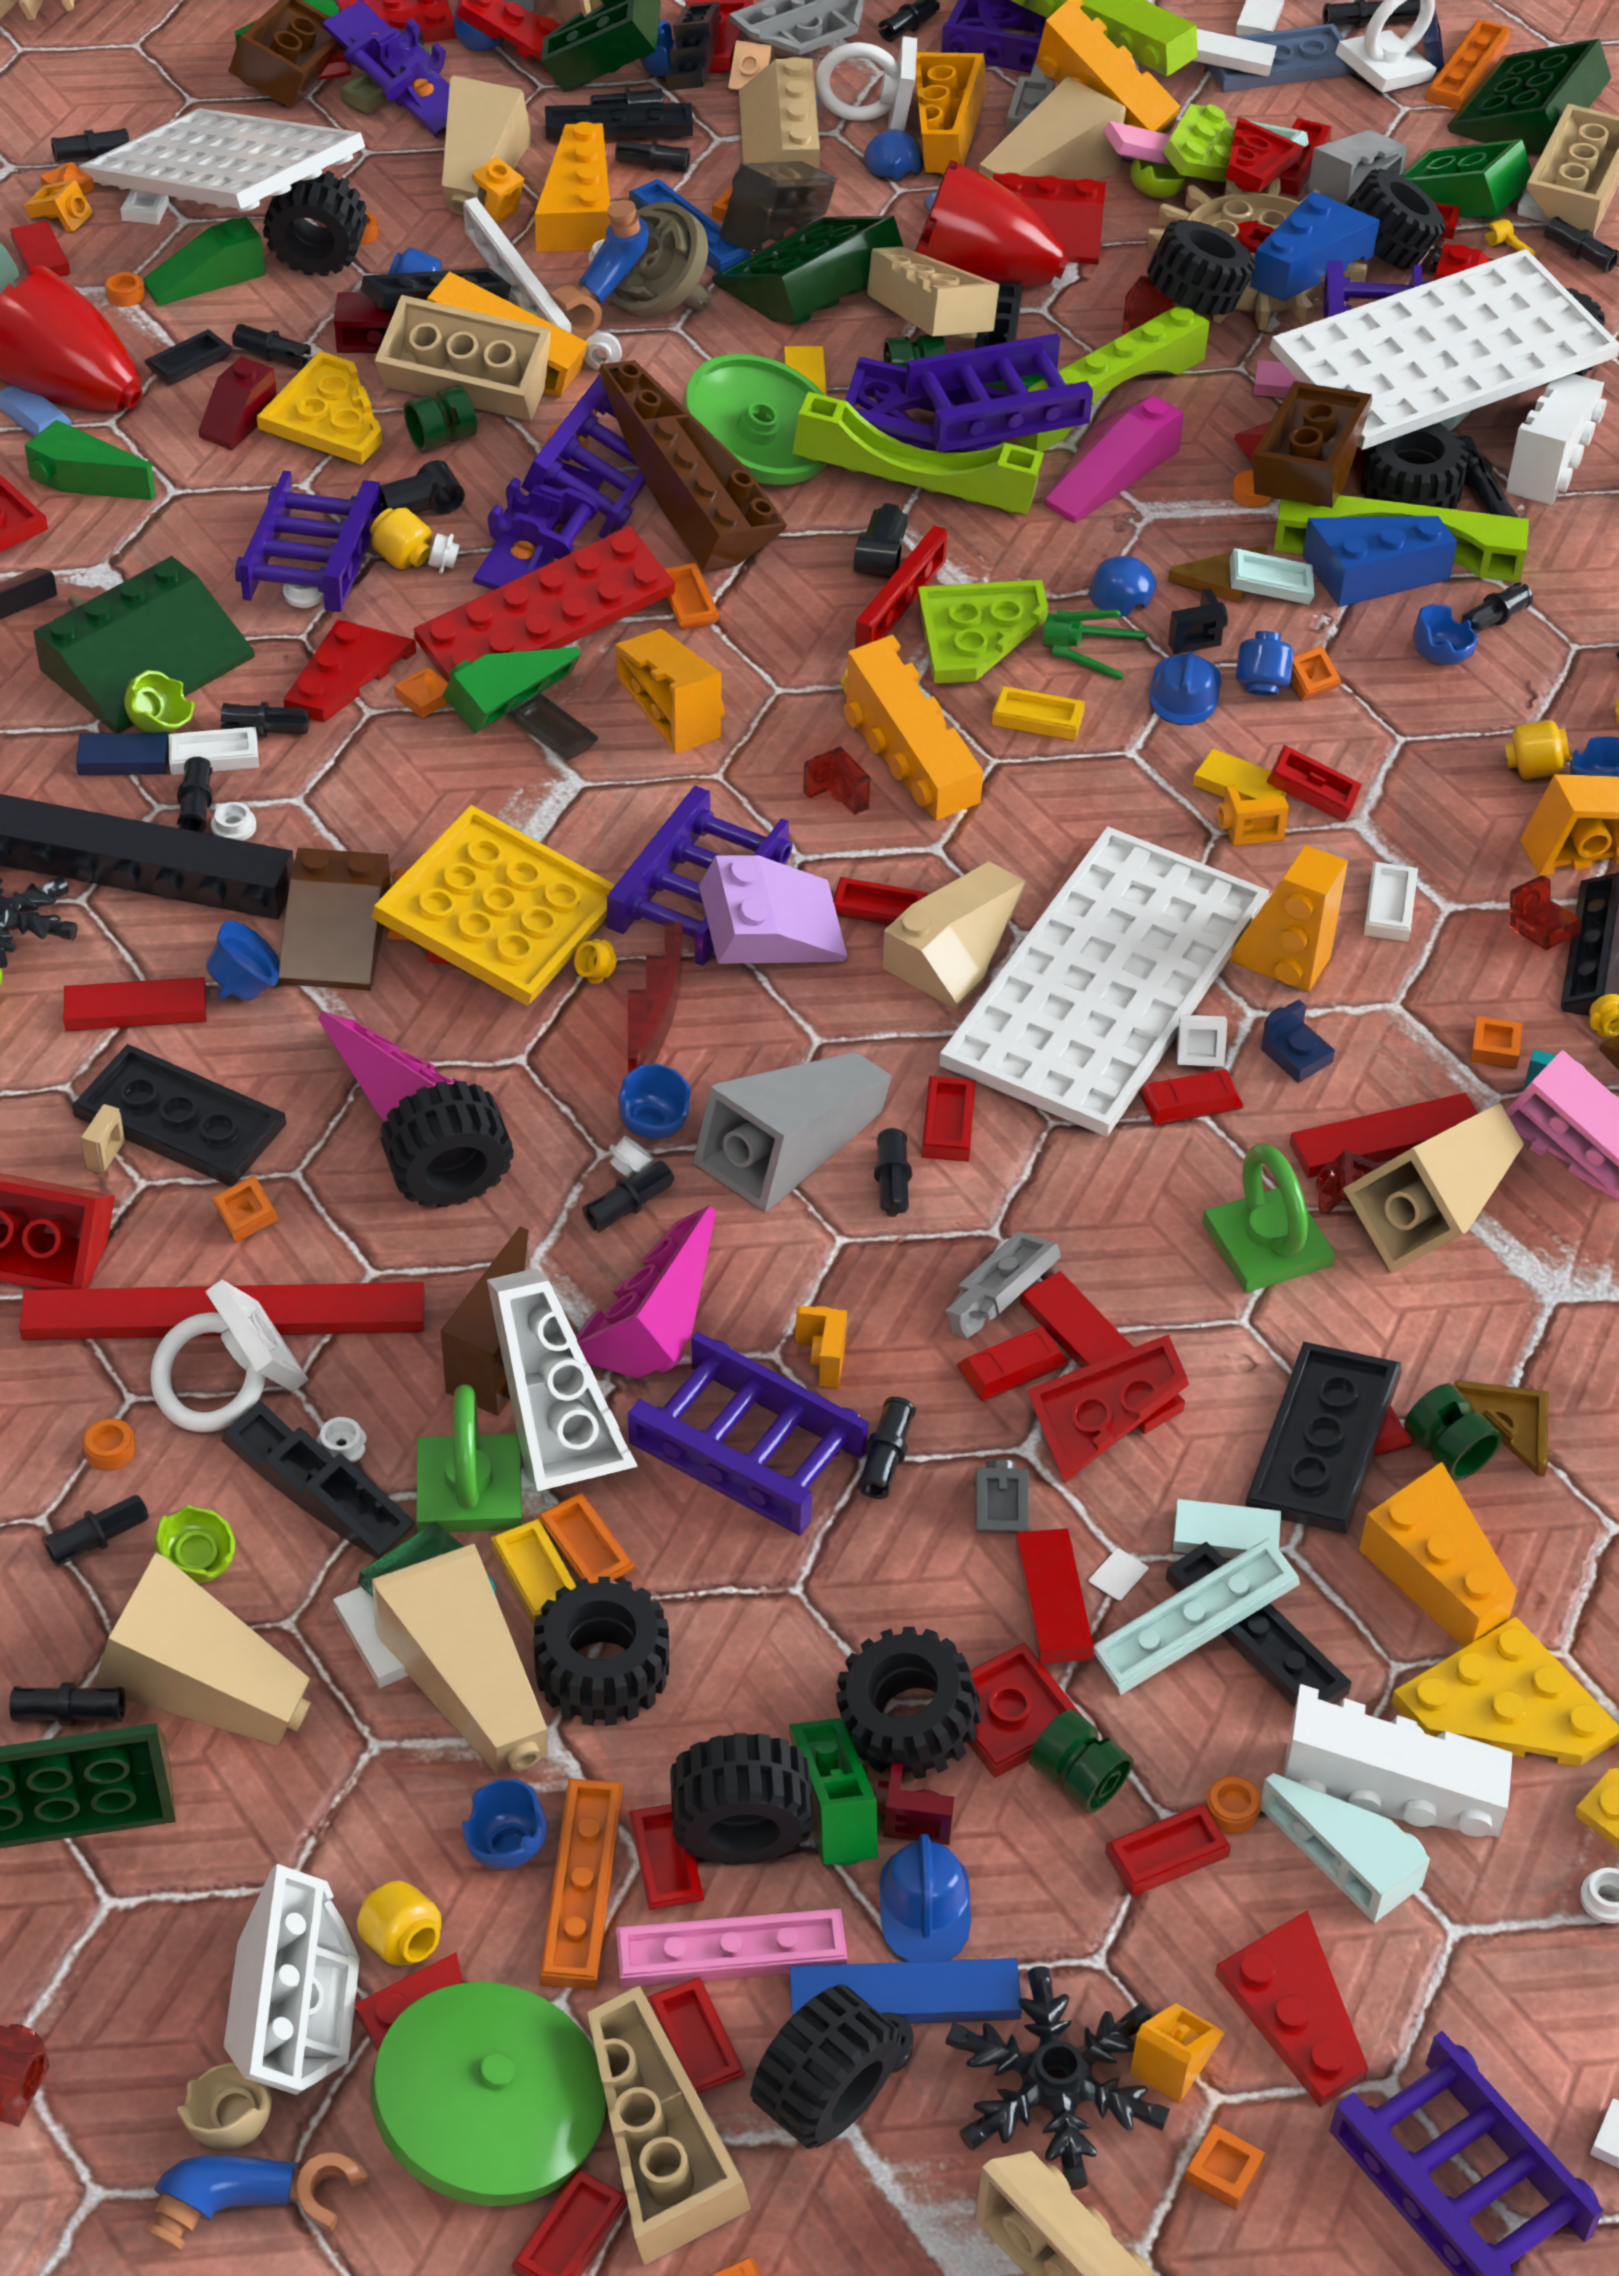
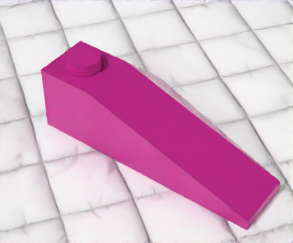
[318,1011,499,1121]

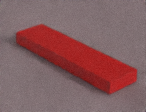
[855,525,947,649]
[1289,1092,1478,1178]
[1020,1271,1185,1434]

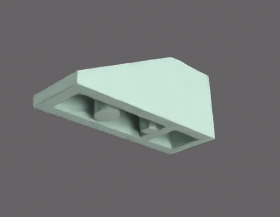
[1261,1773,1430,1923]

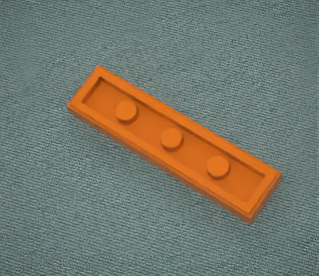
[1425,19,1511,110]
[540,1778,623,1990]

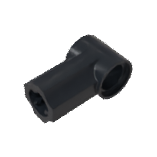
[380,460,465,514]
[853,503,908,578]

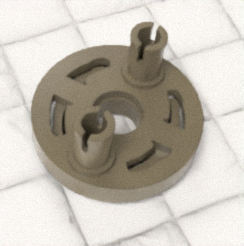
[608,202,712,318]

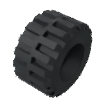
[1344,169,1446,269]
[263,171,367,276]
[1147,220,1256,315]
[1360,424,1469,509]
[380,1081,514,1207]
[533,1577,669,1726]
[836,1627,981,1779]
[670,1733,813,1865]
[750,1984,902,2149]

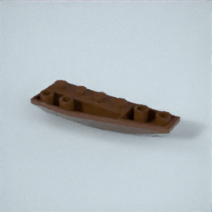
[599,360,787,571]

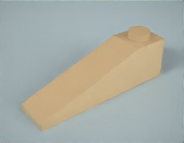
[882,861,1025,1010]

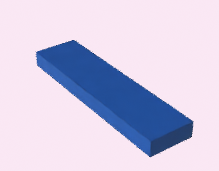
[629,179,751,273]
[789,1958,1022,2023]

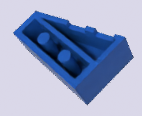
[1250,191,1380,301]
[1302,516,1457,607]

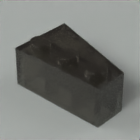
[719,161,837,254]

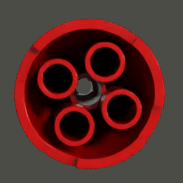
[915,159,1069,288]
[0,265,143,412]

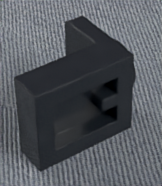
[1168,588,1228,655]

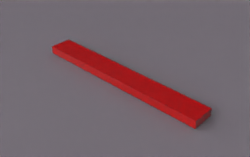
[19,1282,425,1340]

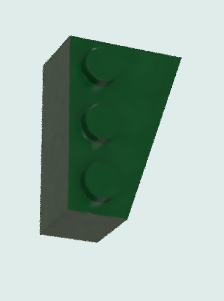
[540,0,661,92]

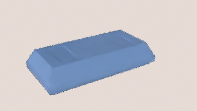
[0,385,72,437]

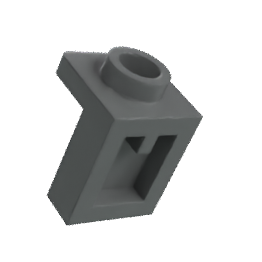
[973,1460,1029,1534]

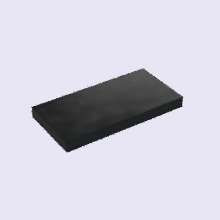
[72,1044,286,1187]
[1245,1341,1402,1534]

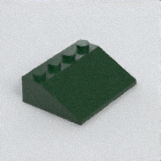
[1447,39,1612,155]
[712,216,904,325]
[33,556,255,733]
[0,1723,176,1849]

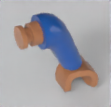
[550,200,649,339]
[143,2152,369,2251]

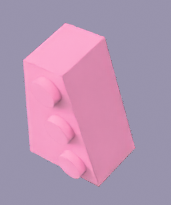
[1505,1049,1619,1201]

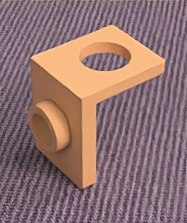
[728,40,776,92]

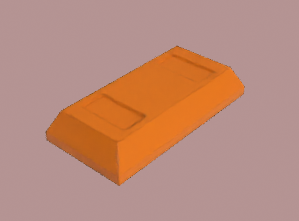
[664,563,720,630]
[537,1493,635,1584]

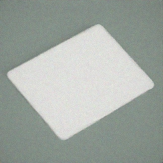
[1088,1548,1149,1601]

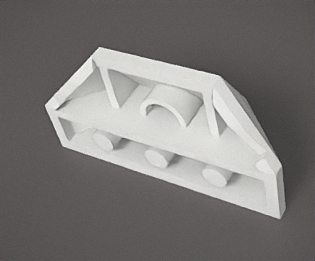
[223,1864,360,2095]

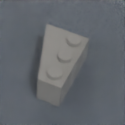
[1305,130,1408,204]

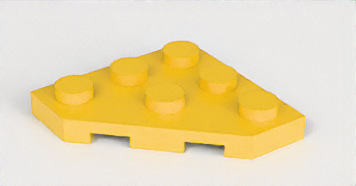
[257,351,383,465]
[1391,1617,1619,1767]

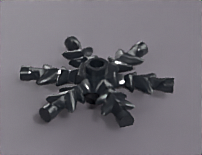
[0,877,78,968]
[945,1966,1170,2190]

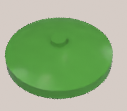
[682,354,829,485]
[370,1982,606,2206]

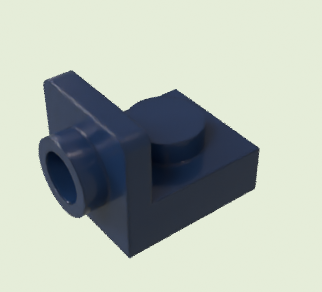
[1261,999,1335,1083]

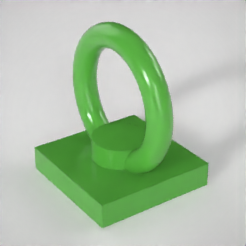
[1202,1143,1335,1293]
[417,1384,522,1534]

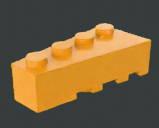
[1035,0,1181,134]
[915,52,987,175]
[534,122,610,252]
[427,271,588,398]
[843,634,983,821]
[1520,774,1619,876]

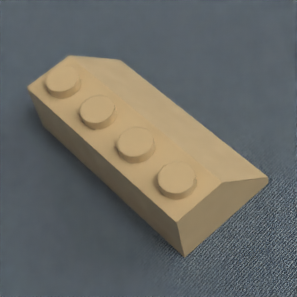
[739,57,820,187]
[1526,104,1619,235]
[374,295,551,422]
[975,2151,1153,2276]

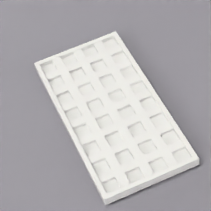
[79,108,365,212]
[1269,249,1619,450]
[939,826,1269,1137]

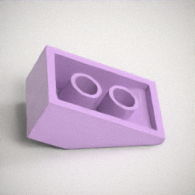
[699,855,848,964]

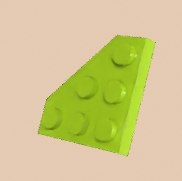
[1162,104,1234,182]
[917,579,1048,684]

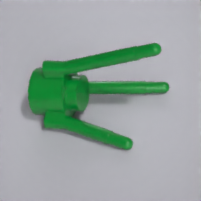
[1043,609,1147,680]

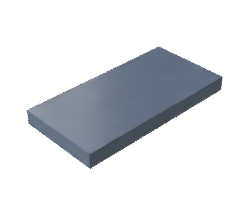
[1205,23,1358,93]

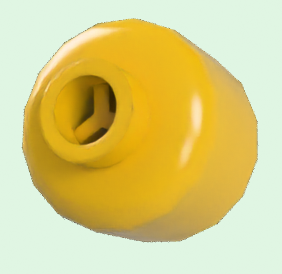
[370,507,432,570]
[1505,720,1571,781]
[357,1880,442,1967]

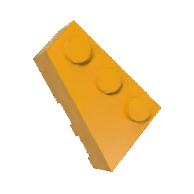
[615,628,725,754]
[1228,845,1348,992]
[1359,1462,1517,1648]

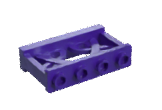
[941,0,1047,73]
[845,357,1011,453]

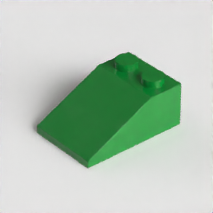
[1401,139,1532,220]

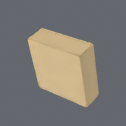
[81,1104,125,1174]

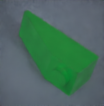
[143,216,265,306]
[24,420,156,500]
[443,647,582,734]
[789,1718,878,1866]

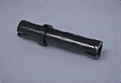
[1322,0,1420,28]
[1459,435,1519,518]

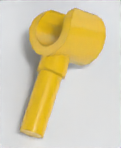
[1484,219,1536,256]

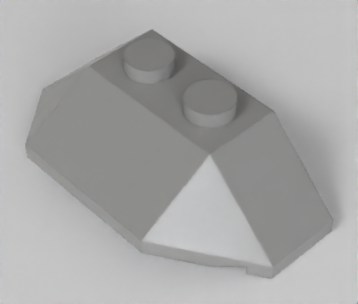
[729,0,865,57]

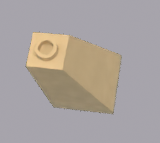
[442,75,532,215]
[979,77,1126,180]
[1343,1103,1524,1274]
[372,1543,548,1774]
[93,1552,311,1746]

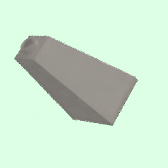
[693,1052,892,1212]

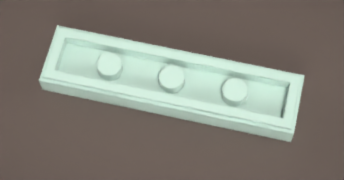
[1093,1537,1300,1696]

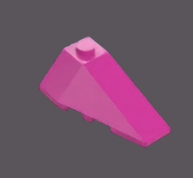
[1044,395,1184,524]
[576,1205,716,1379]

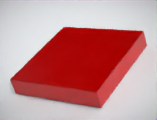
[935,1642,1083,1778]

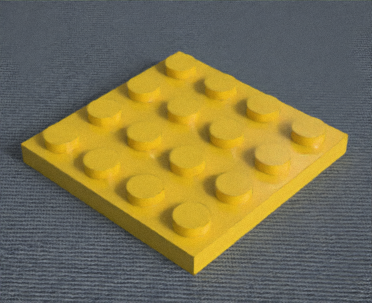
[372,805,615,1006]

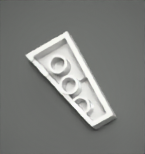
[1505,374,1607,506]
[487,1268,638,1491]
[1283,1684,1513,1837]

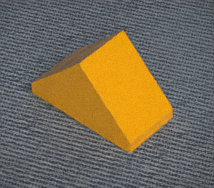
[1130,2003,1225,2103]

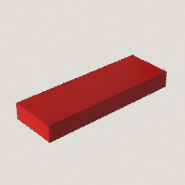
[1265,118,1332,196]
[63,977,207,1031]
[1016,1528,1094,1664]

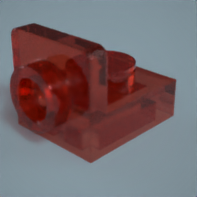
[803,746,870,815]
[1510,875,1581,950]
[1316,1150,1382,1214]

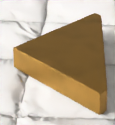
[1168,545,1267,603]
[1454,1380,1549,1477]

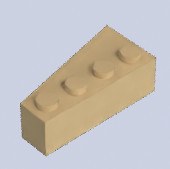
[867,247,999,338]
[587,1985,751,2266]

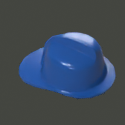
[1150,651,1221,725]
[206,921,280,1001]
[879,1834,971,1962]

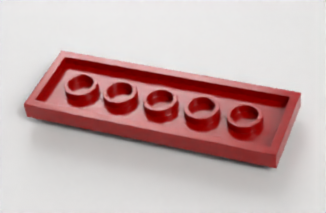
[414,526,675,683]

